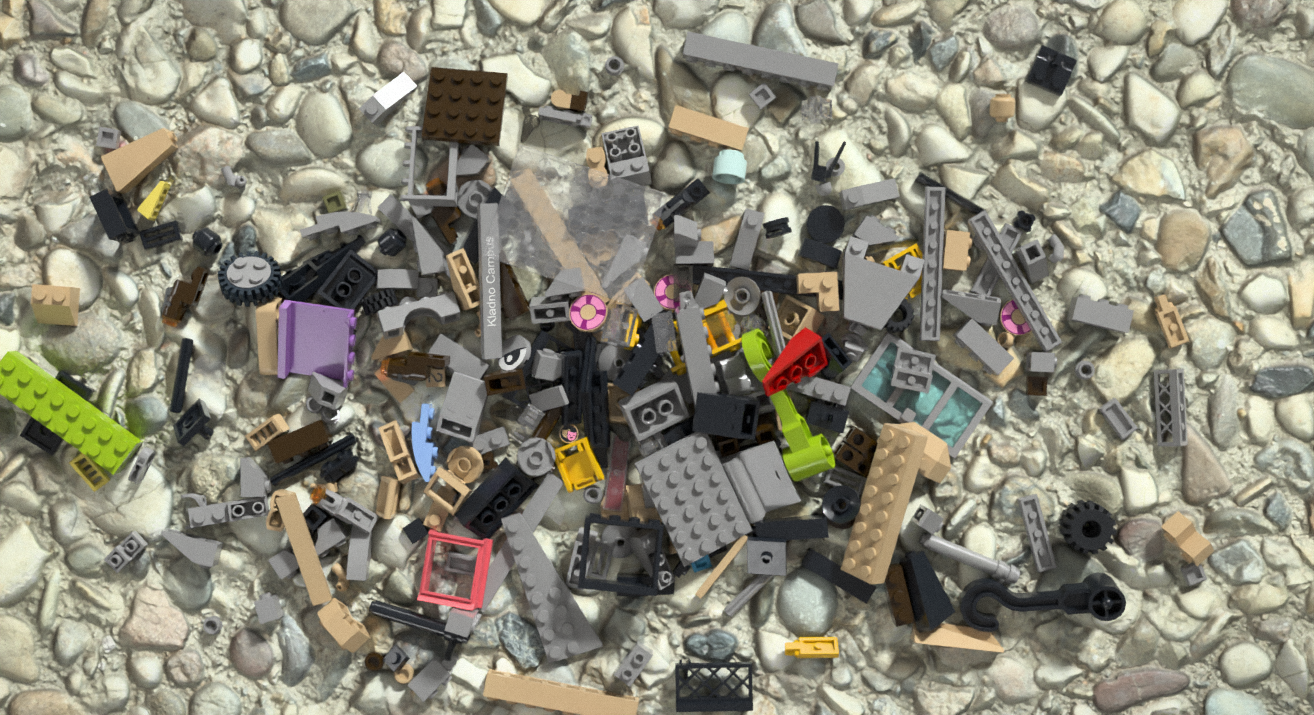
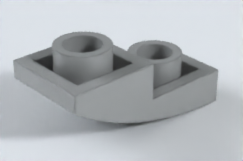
[377,269,418,291]
[104,531,148,573]

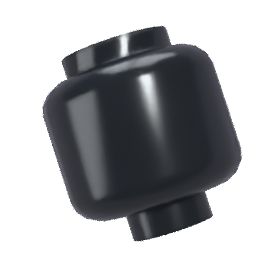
[192,228,222,256]
[378,228,407,257]

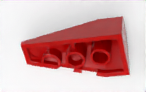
[762,327,828,397]

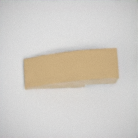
[378,420,421,484]

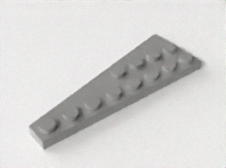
[501,513,603,664]

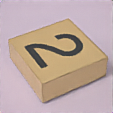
[426,368,446,387]

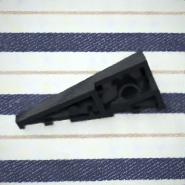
[278,234,366,302]

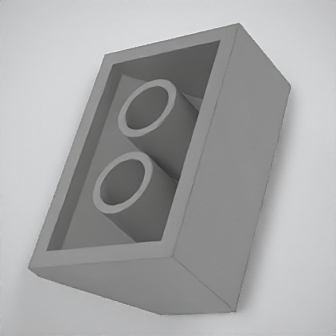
[618,377,689,442]

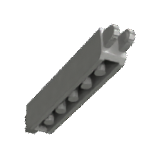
[674,291,720,409]

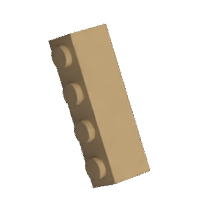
[668,105,749,152]

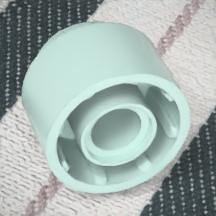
[712,150,747,184]

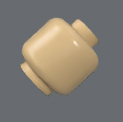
[989,94,1015,122]

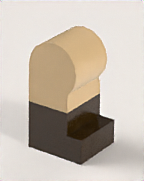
[551,90,588,113]

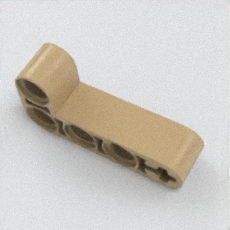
[256,297,284,375]

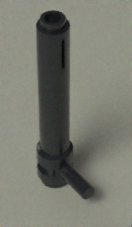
[369,600,471,661]

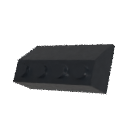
[455,457,539,539]

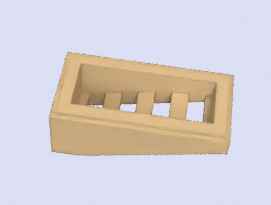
[245,414,290,452]

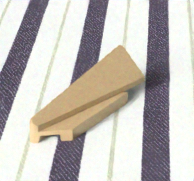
[911,622,1004,653]

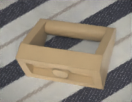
[423,467,473,516]
[375,476,401,519]

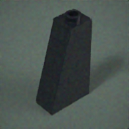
[459,186,522,264]
[751,514,829,540]
[899,550,956,633]

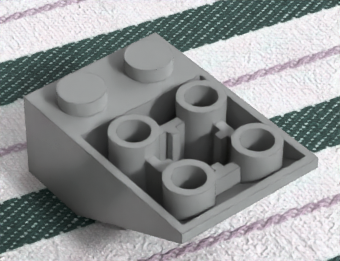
[601,125,652,192]
[436,371,488,443]

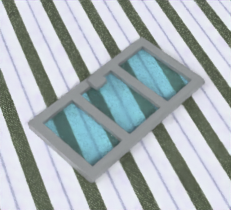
[850,331,993,458]

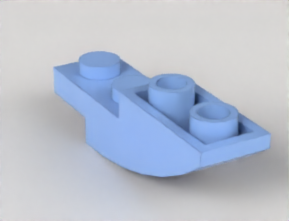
[412,403,438,482]

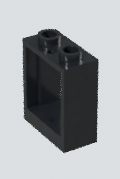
[89,189,140,244]

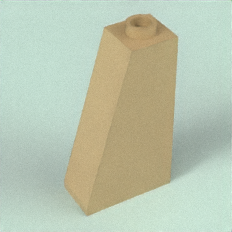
[101,128,178,194]

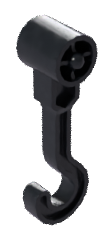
[959,572,1126,632]

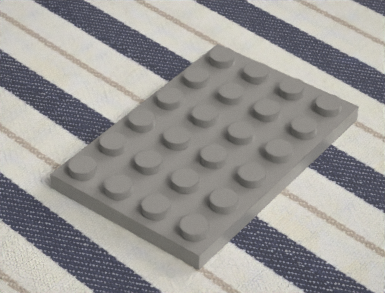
[634,432,752,567]

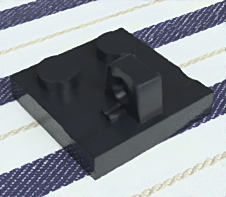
[1025,45,1077,96]

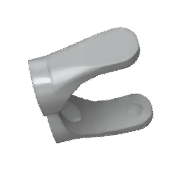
[181,493,207,529]

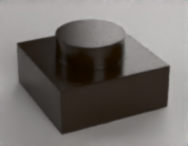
[1026,376,1048,396]

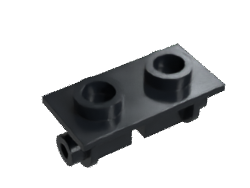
[320,448,360,483]

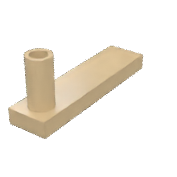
[695,535,749,598]

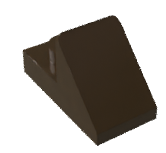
[484,368,526,396]

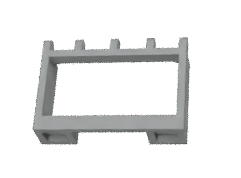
[400,126,461,207]

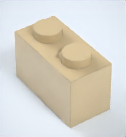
[942,230,972,272]

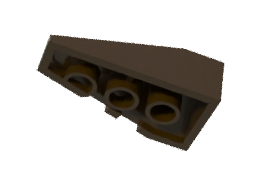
[499,242,530,321]

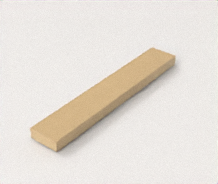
[276,493,332,606]

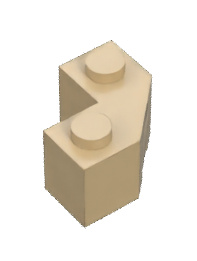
[1161,511,1214,566]
[317,598,370,653]

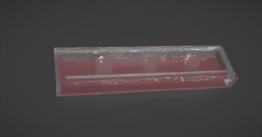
[603,433,632,512]

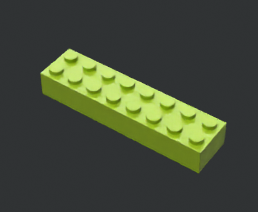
[0,351,143,475]

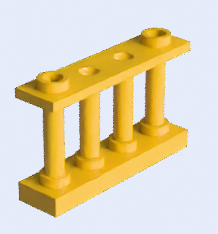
[666,300,742,376]

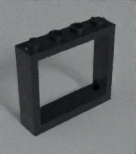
[578,513,664,596]

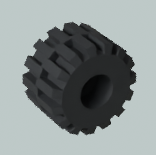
[1059,500,1117,554]

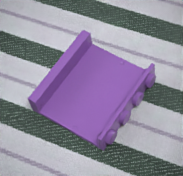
[277,300,357,388]

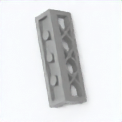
[1154,369,1188,446]

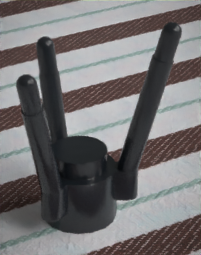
[811,141,846,182]

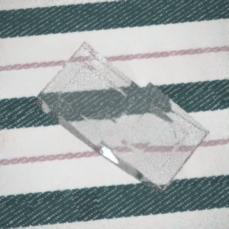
[508,403,545,444]

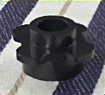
[1013,210,1035,232]

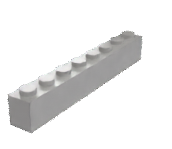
[682,32,839,91]

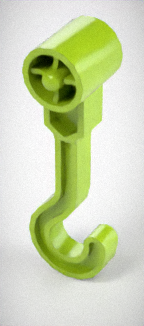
[741,328,835,482]

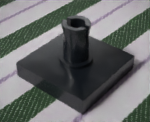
[173,398,214,447]

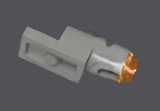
[309,486,379,533]

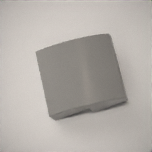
[890,346,936,393]

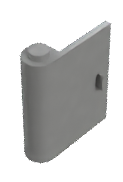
[720,441,801,524]

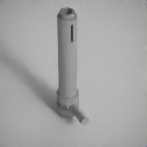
[918,532,1020,599]

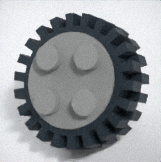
[218,251,282,307]

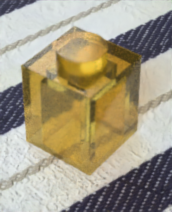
[705,310,737,340]

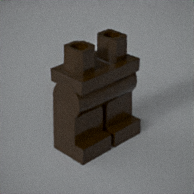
[833,426,878,478]

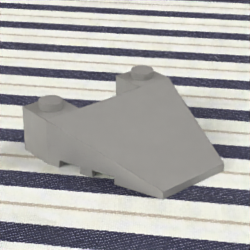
[842,236,925,331]

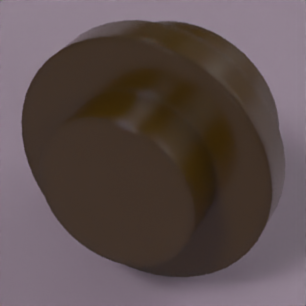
[365,652,384,671]

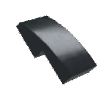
[798,238,842,269]

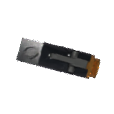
[649,178,710,232]

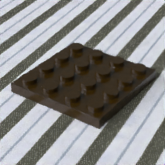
[422,67,508,146]

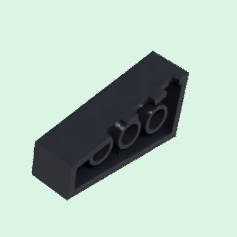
[613,313,678,396]

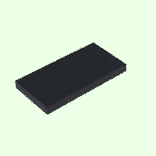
[20,370,95,456]

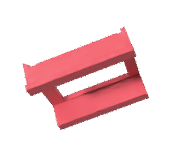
[417,528,493,611]

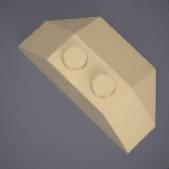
[876,422,951,483]

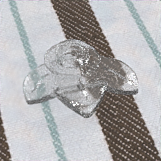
[190,354,226,390]

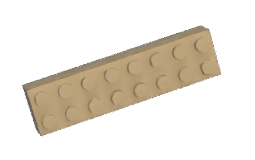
[841,423,928,584]

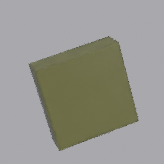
[322,190,348,213]

